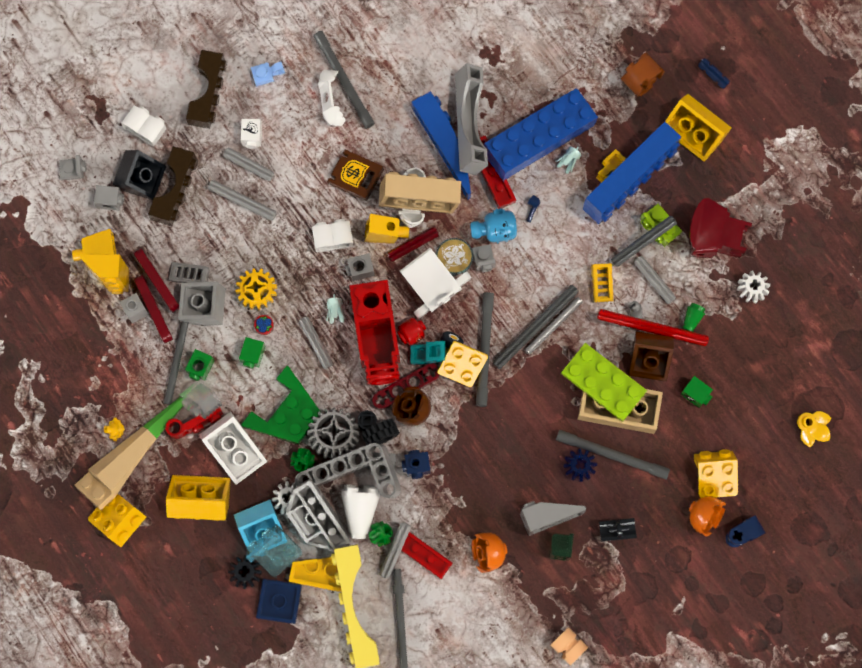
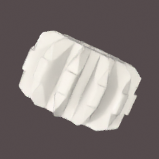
[737,271,770,304]
[272,481,297,514]

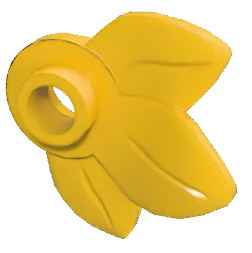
[797,411,831,447]

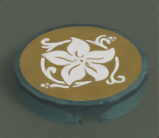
[436,238,473,276]

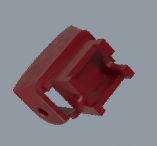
[689,198,752,259]

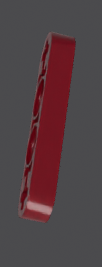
[133,248,179,313]
[134,275,173,344]
[372,363,440,410]

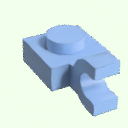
[251,62,285,86]

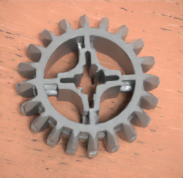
[307,407,360,459]

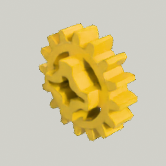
[236,268,277,310]

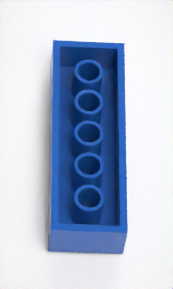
[484,88,598,181]
[583,122,681,224]

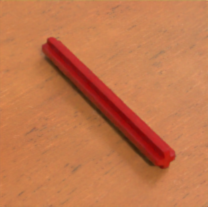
[597,309,709,346]

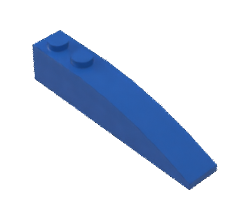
[411,91,471,200]

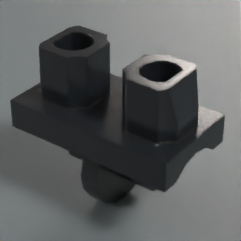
[599,518,637,542]

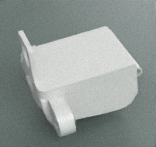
[400,248,472,319]

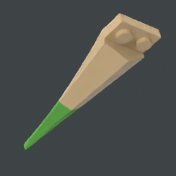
[75,384,199,510]

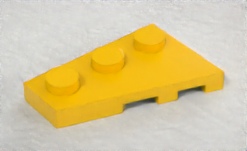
[289,557,342,592]

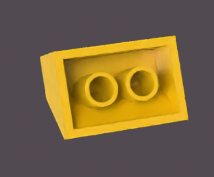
[665,94,732,162]
[80,254,130,294]
[166,475,231,521]

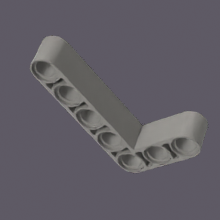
[295,443,401,498]

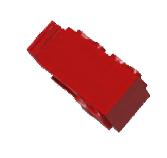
[349,280,400,385]

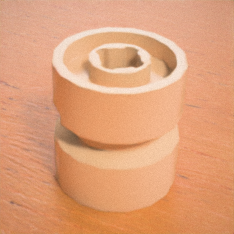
[550,627,588,665]

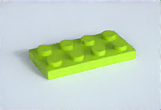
[561,343,647,422]

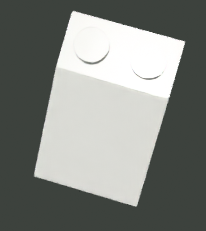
[199,412,267,485]

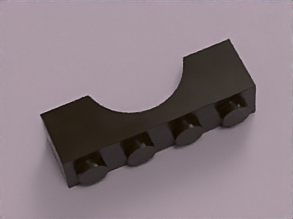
[186,50,227,129]
[148,146,198,226]

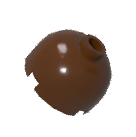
[392,386,432,427]

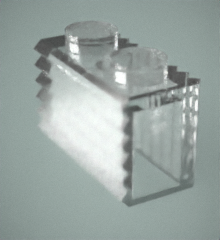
[180,380,222,419]

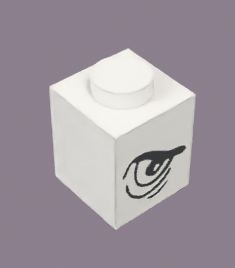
[241,119,262,149]

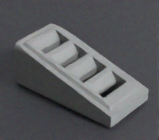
[168,262,210,283]

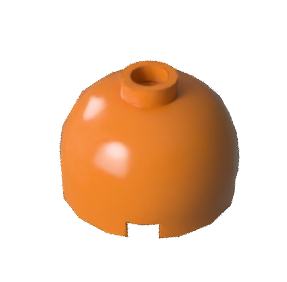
[689,496,726,537]
[472,533,507,573]

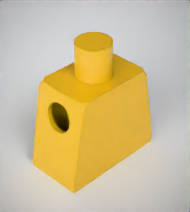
[364,214,409,244]
[72,229,117,261]

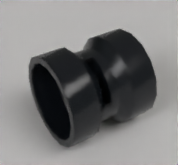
[357,410,377,431]

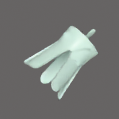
[555,147,581,174]
[326,294,346,324]

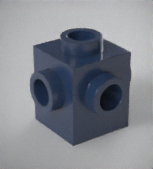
[401,450,431,479]

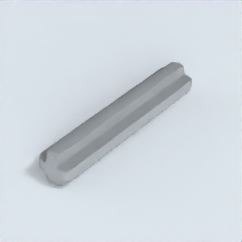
[223,147,274,181]
[634,256,676,304]
[299,317,333,369]
[380,522,411,578]

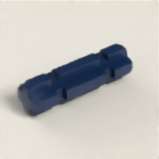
[698,58,730,89]

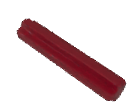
[387,227,439,262]

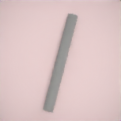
[524,297,583,355]

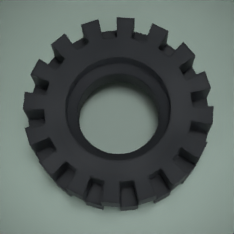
[362,418,400,445]

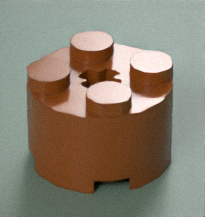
[621,53,665,97]

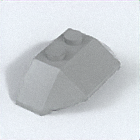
[285,479,351,552]

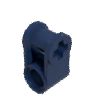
[725,515,765,548]

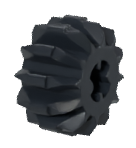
[228,555,262,589]

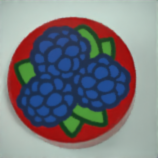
[254,315,274,335]

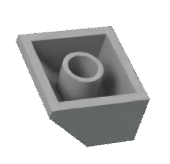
[178,282,226,326]

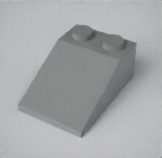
[520,501,586,536]

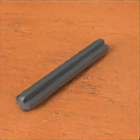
[611,216,677,266]

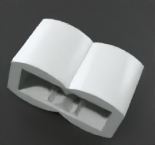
[121,105,166,147]
[312,219,353,252]

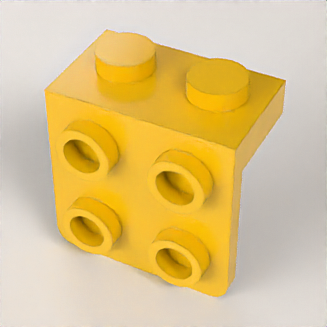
[694,449,738,498]
[88,494,146,547]

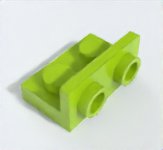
[640,204,683,247]

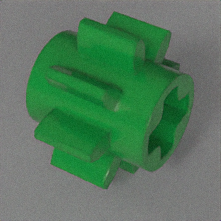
[290,448,315,472]
[369,521,393,547]

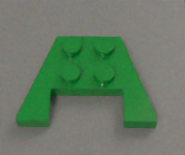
[241,366,321,445]

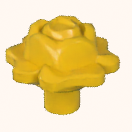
[103,418,125,441]

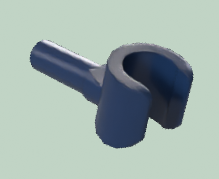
[527,195,540,223]

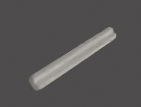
[208,180,277,221]

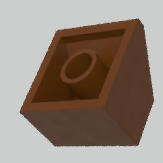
[629,331,674,381]

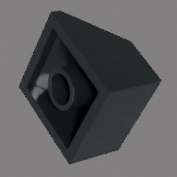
[112,150,167,200]

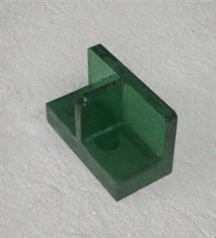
[549,533,574,561]

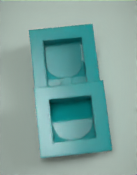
[410,341,445,365]

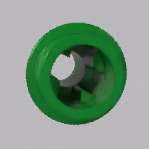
[682,303,705,332]

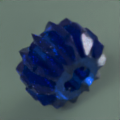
[563,449,597,482]

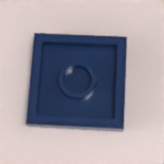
[256,579,302,624]

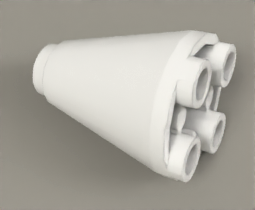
[341,485,380,539]

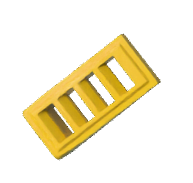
[591,263,613,302]

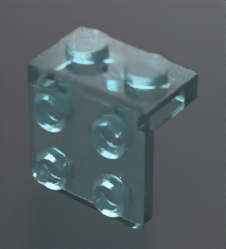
[246,524,302,577]

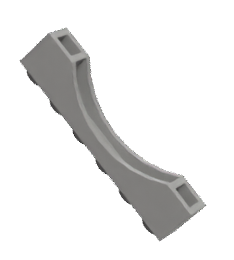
[455,63,488,175]

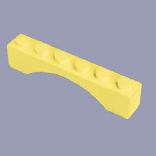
[331,544,380,668]

